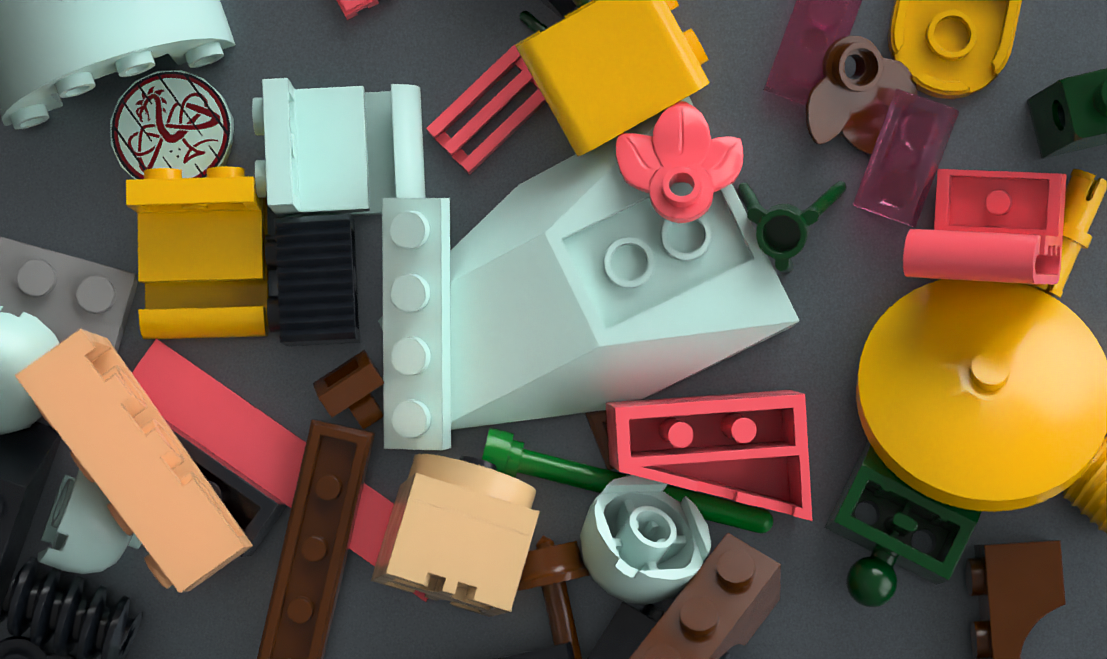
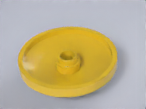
[856,279,1107,512]

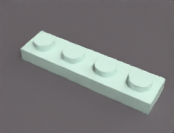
[382,198,451,451]

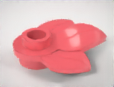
[616,101,743,223]

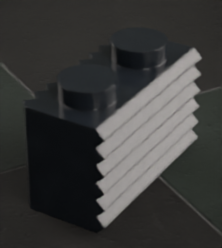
[264,214,360,346]

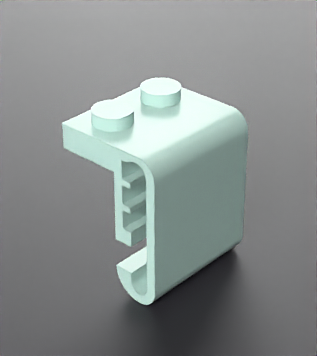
[252,78,426,218]

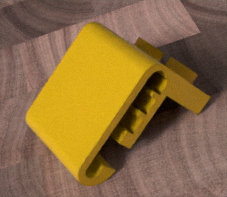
[515,0,709,156]
[126,166,269,339]

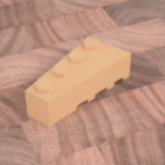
[15,329,253,593]

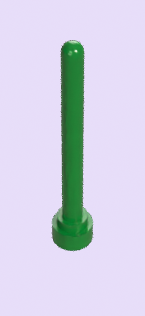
[482,427,774,534]

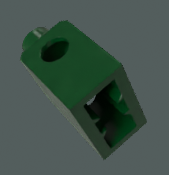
[1027,68,1107,159]

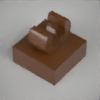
[313,349,384,430]

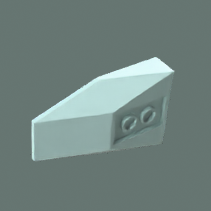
[378,96,800,430]

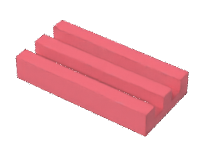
[426,44,546,175]

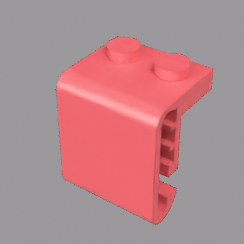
[903,169,1067,284]

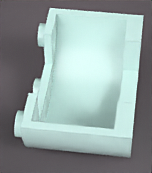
[0,0,236,129]

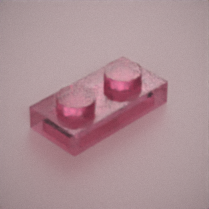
[764,0,862,105]
[853,88,959,228]

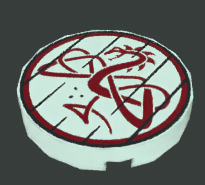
[110,70,234,179]

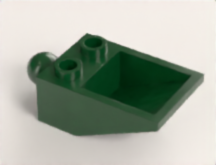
[824,440,982,607]

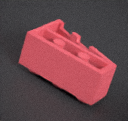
[606,390,813,521]

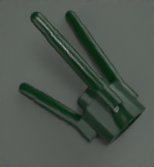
[738,181,847,273]

